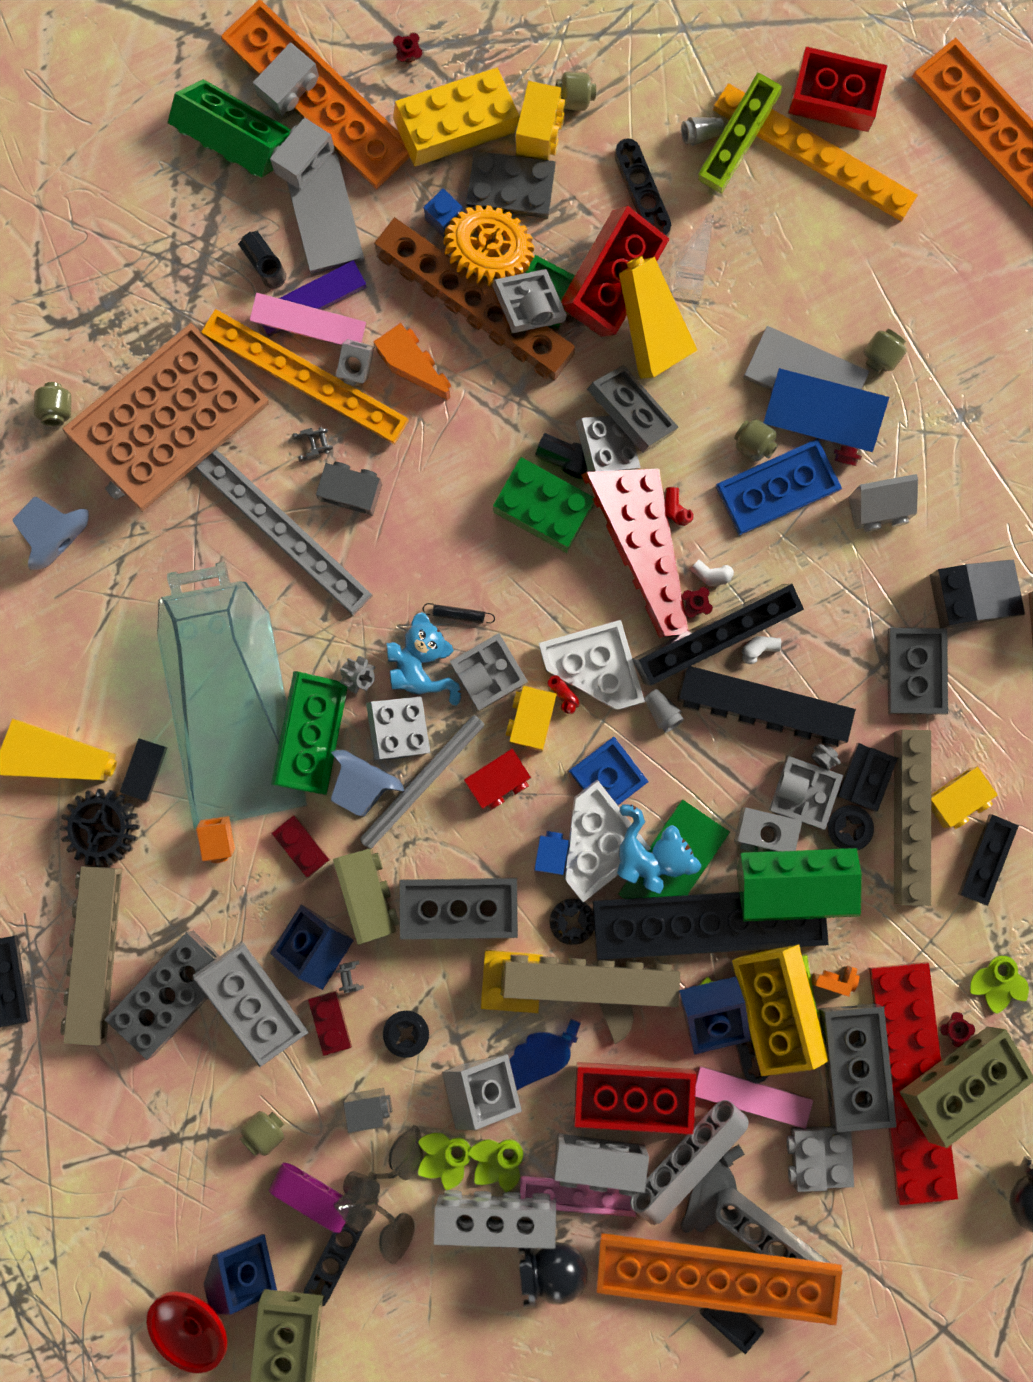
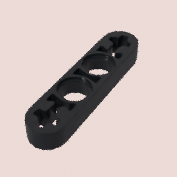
[615,138,671,237]
[303,1197,371,1307]

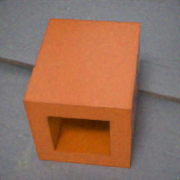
[196,816,235,863]

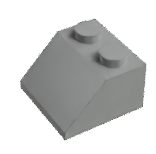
[848,474,918,532]
[442,1054,522,1130]

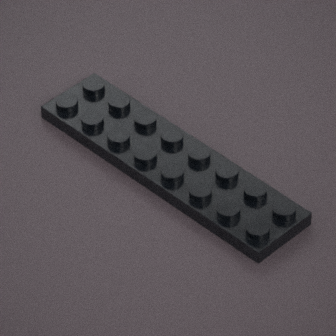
[593,892,829,960]

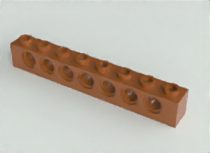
[374,217,575,381]

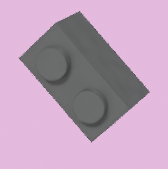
[316,461,382,516]
[344,1088,393,1133]

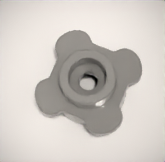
[811,744,841,770]

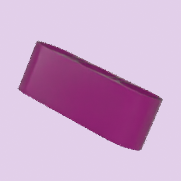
[268,1162,355,1233]

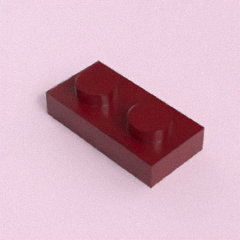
[271,815,330,878]
[308,990,352,1056]

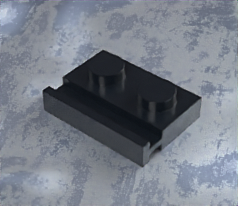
[836,743,898,812]

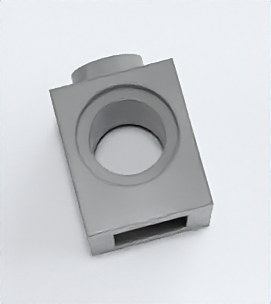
[336,339,375,386]

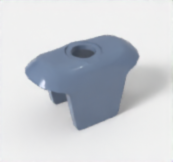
[13,497,89,570]
[331,750,405,816]

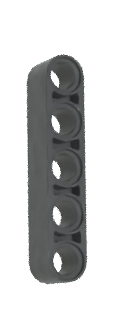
[716,1188,830,1263]

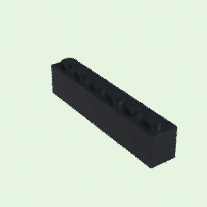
[632,583,804,686]
[677,666,856,747]

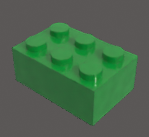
[493,457,595,553]

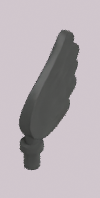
[680,1144,745,1233]

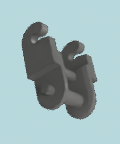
[292,427,333,462]
[335,960,364,993]

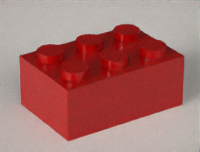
[788,46,888,132]

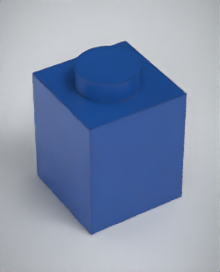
[423,188,463,238]
[534,831,569,875]

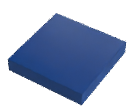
[568,737,649,806]

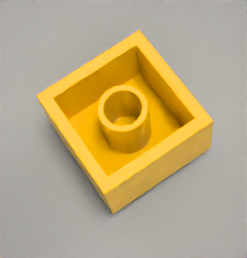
[516,81,565,160]

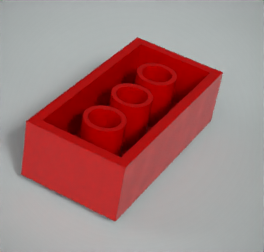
[561,205,670,337]
[573,1062,696,1134]

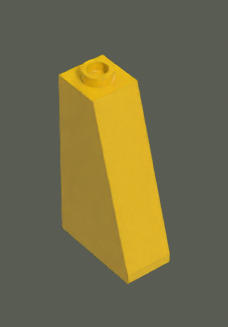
[619,256,697,379]
[0,719,117,781]

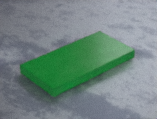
[271,671,348,795]
[618,799,730,899]

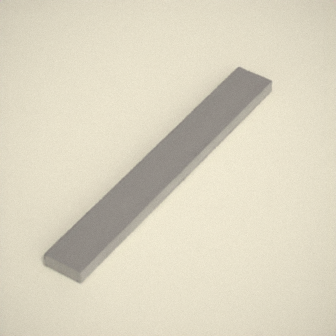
[195,449,373,616]

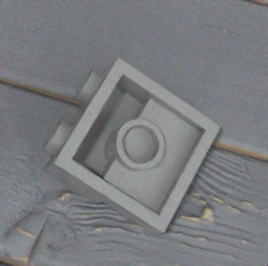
[786,1126,854,1192]

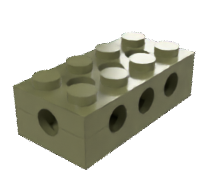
[900,1026,1033,1148]
[250,1289,323,1382]

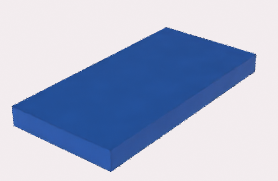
[763,368,889,452]
[715,439,842,536]

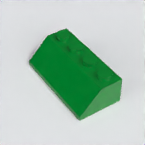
[167,79,291,178]
[736,848,862,921]

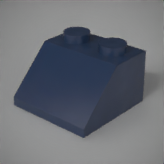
[270,904,354,990]
[679,976,751,1055]

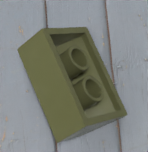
[333,848,399,945]

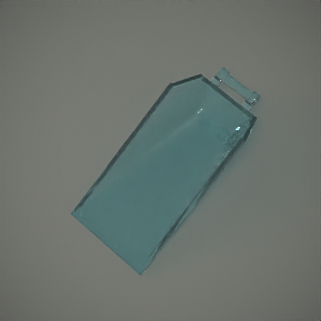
[157,562,307,829]

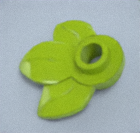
[970,955,1029,1014]
[418,1132,471,1190]
[468,1139,523,1192]

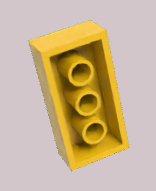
[393,67,520,167]
[732,945,829,1076]

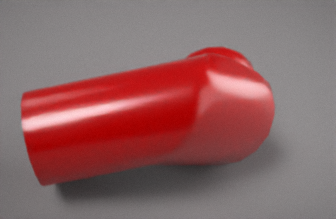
[665,487,694,526]
[548,675,579,715]

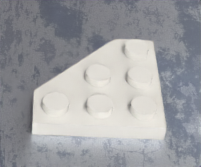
[539,620,645,710]
[564,780,651,902]

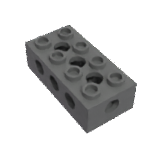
[400,878,518,939]
[105,931,220,1060]
[818,1003,897,1132]

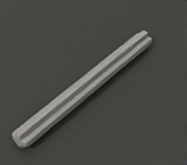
[360,715,484,849]

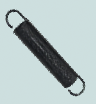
[423,603,495,624]

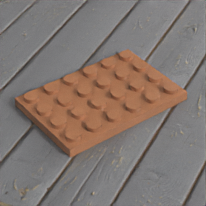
[62,323,269,512]

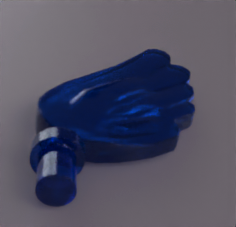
[509,1019,581,1091]

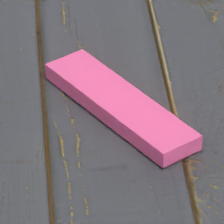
[250,293,366,346]
[695,1066,813,1129]
[520,1176,636,1217]

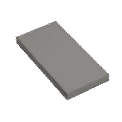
[287,154,365,274]
[743,326,869,391]
[193,941,308,1067]

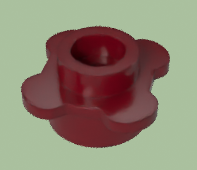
[393,32,423,63]
[682,587,713,618]
[940,1012,975,1047]

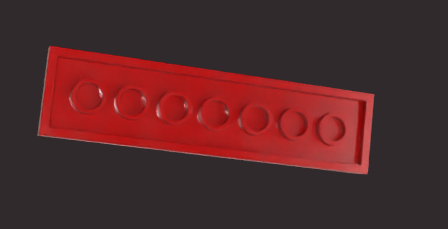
[869,962,958,1205]

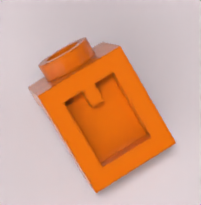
[812,966,859,997]

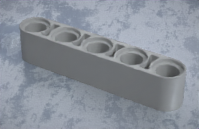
[630,1100,749,1225]

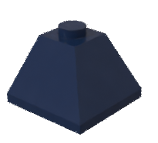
[203,1234,277,1315]

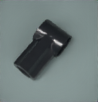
[238,230,286,288]
[535,433,588,479]

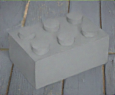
[553,1133,649,1196]

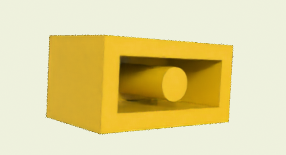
[505,686,557,751]
[931,766,998,829]

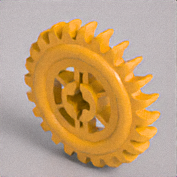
[443,205,535,286]

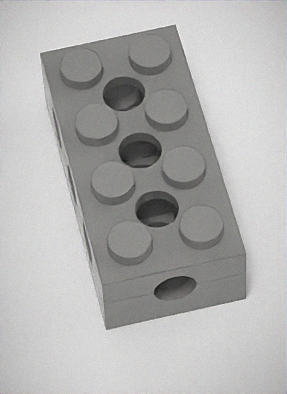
[434,1190,556,1249]

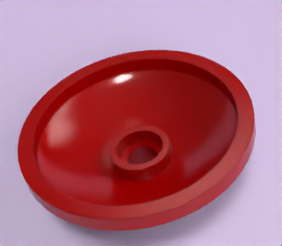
[146,1292,227,1373]

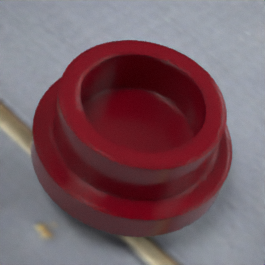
[834,445,862,466]

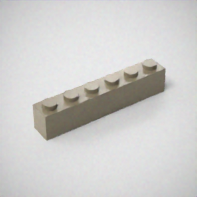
[894,730,931,906]
[61,866,123,1046]
[501,955,680,1007]

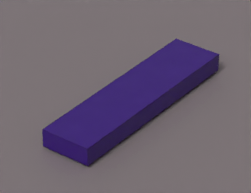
[262,260,367,337]

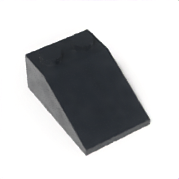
[929,559,1025,629]

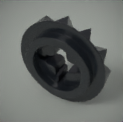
[827,805,874,851]
[549,898,594,945]
[383,1010,429,1058]

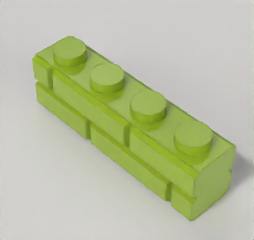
[698,72,782,194]

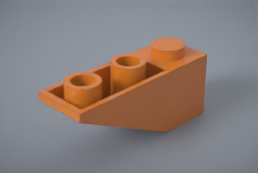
[373,323,451,400]

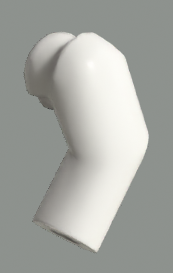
[690,560,734,587]
[742,636,781,664]

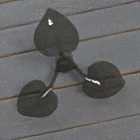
[334,1124,424,1264]

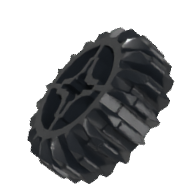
[60,789,140,867]

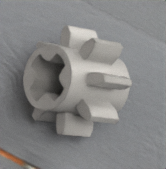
[340,656,375,693]

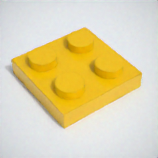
[481,950,543,1013]

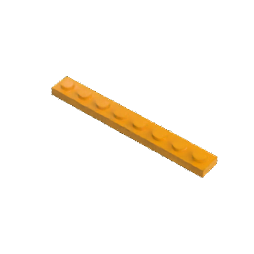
[713,83,918,222]
[201,309,409,445]

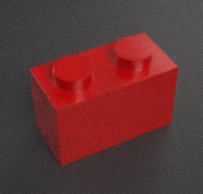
[464,748,531,811]

